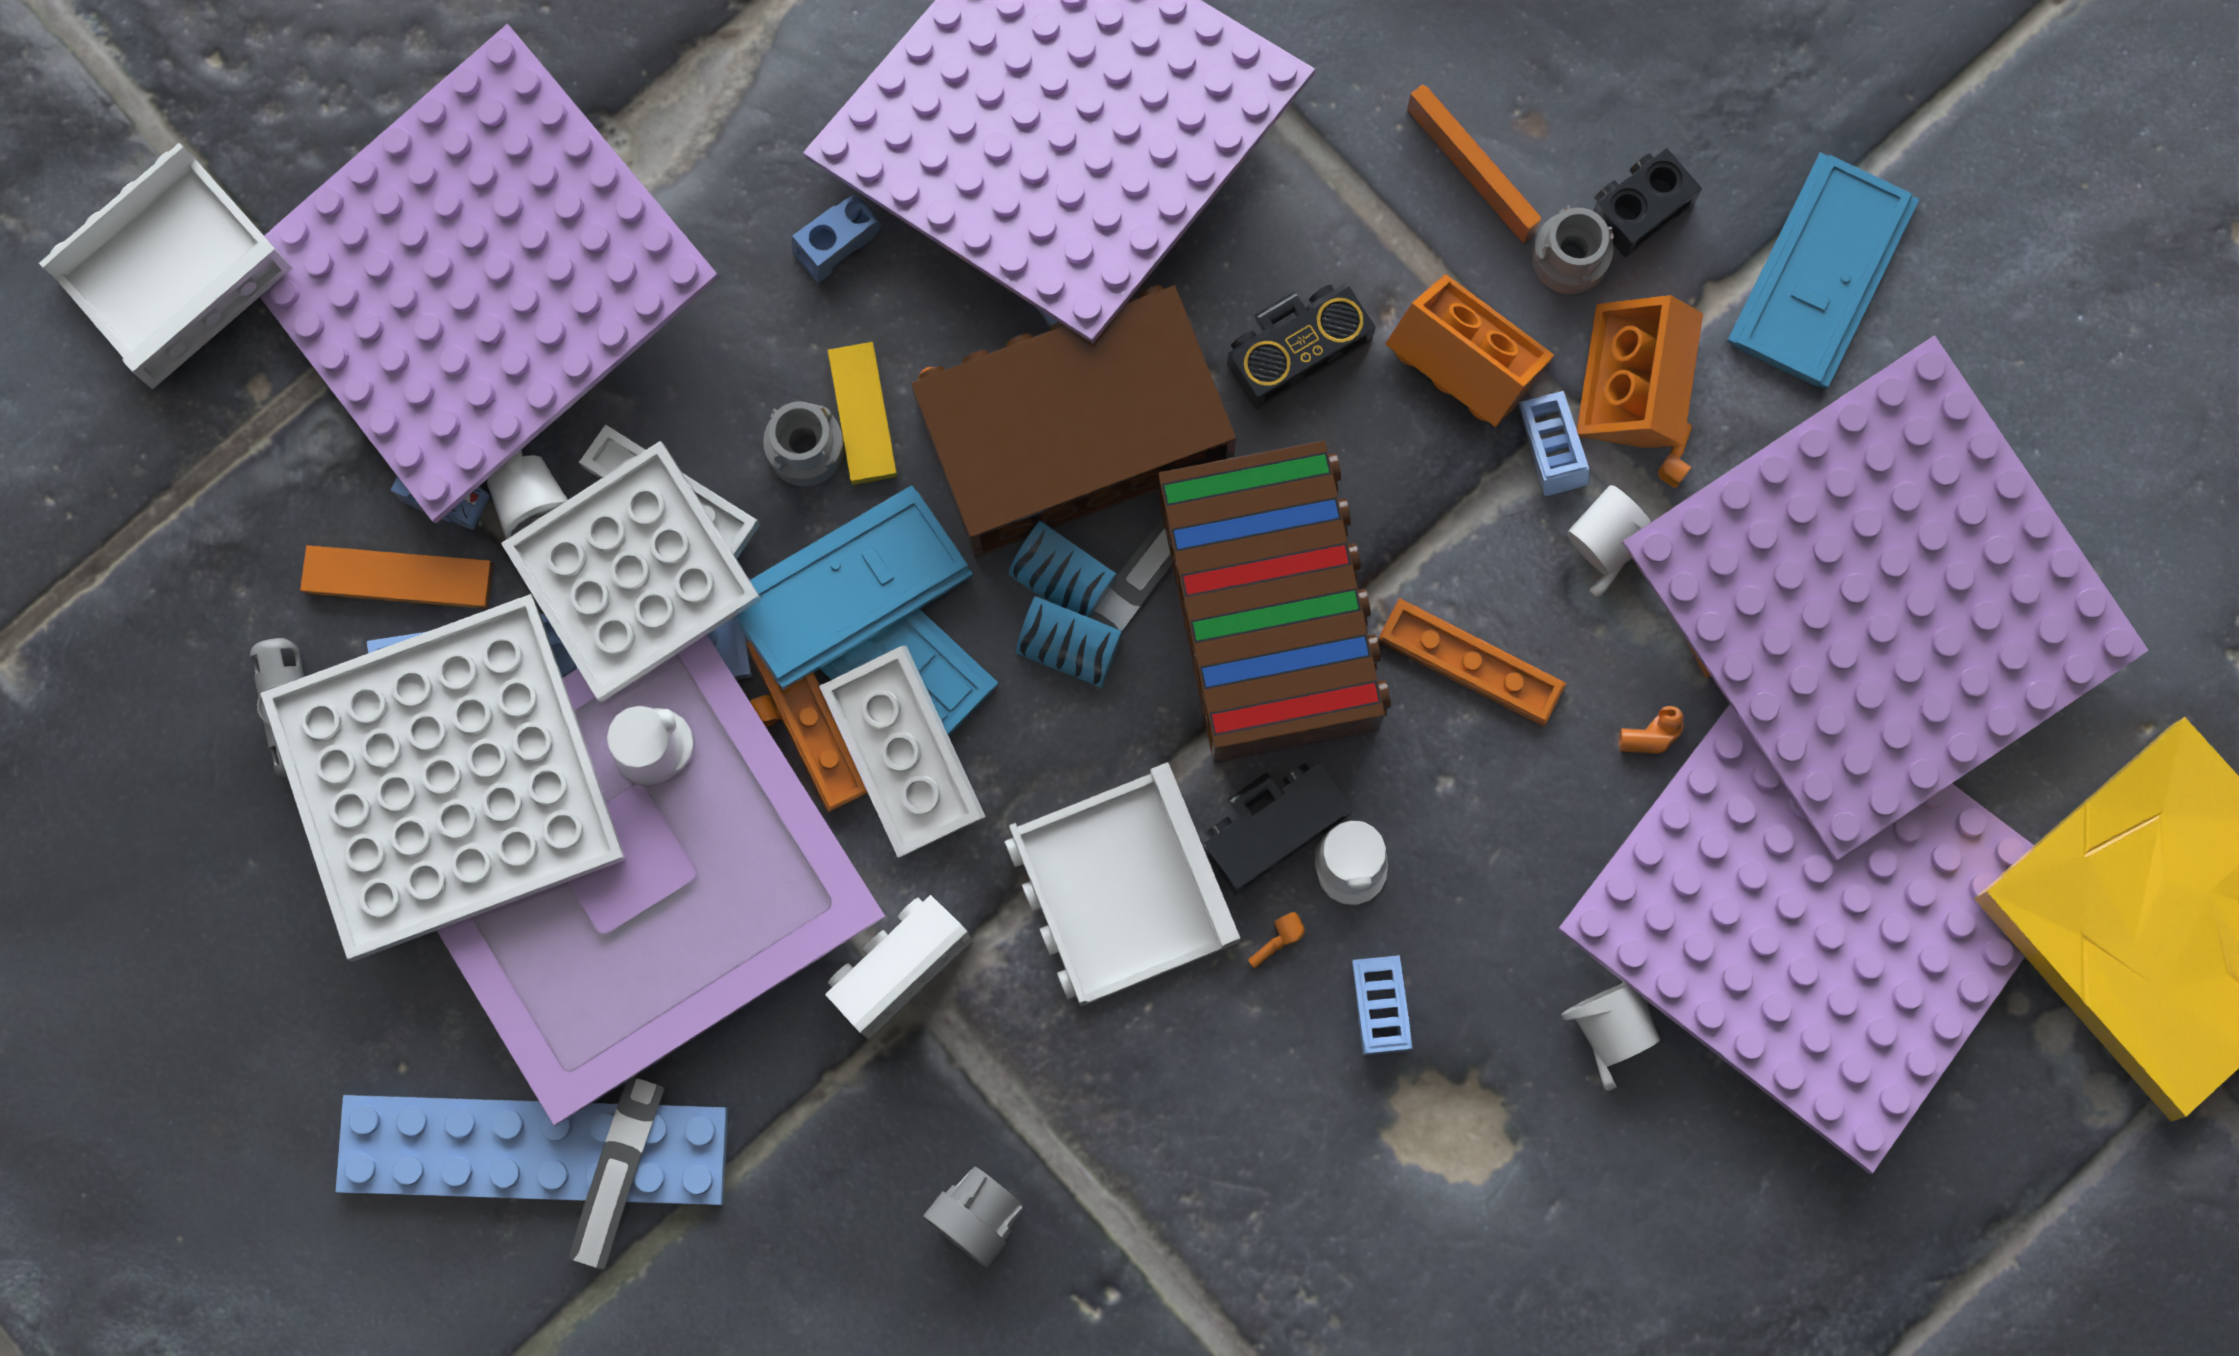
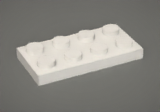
[819,646,986,858]

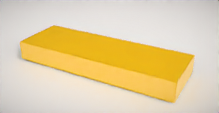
[828,342,898,485]

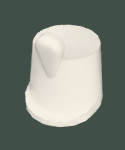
[487,450,568,539]
[1567,485,1652,597]
[607,706,694,786]
[1314,821,1388,905]
[1561,982,1661,1091]

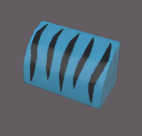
[1009,520,1116,618]
[1016,596,1123,688]

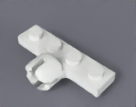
[579,425,760,559]

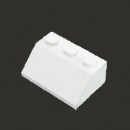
[825,895,972,1040]

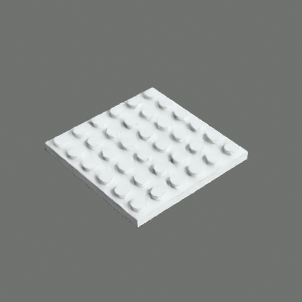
[260,594,626,962]

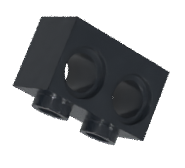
[1593,148,1702,258]

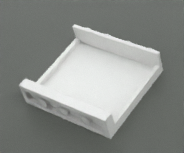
[39,143,292,389]
[1005,762,1240,1007]

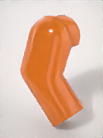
[1619,706,1685,754]

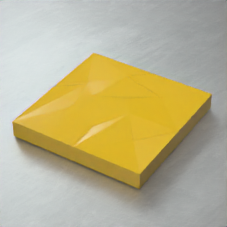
[1974,717,2239,1122]

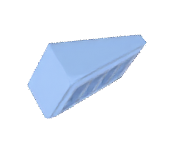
[1519,391,1589,496]
[1352,955,1412,1056]

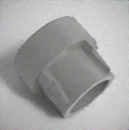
[1532,205,1614,295]
[763,402,845,486]
[923,1167,1023,1268]

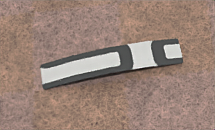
[1090,518,1172,631]
[569,1077,664,1269]

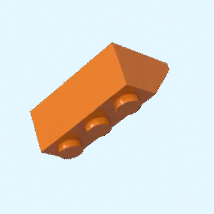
[1385,274,1555,427]
[1577,295,1703,448]

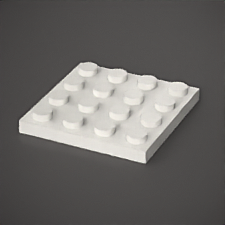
[501,441,761,702]

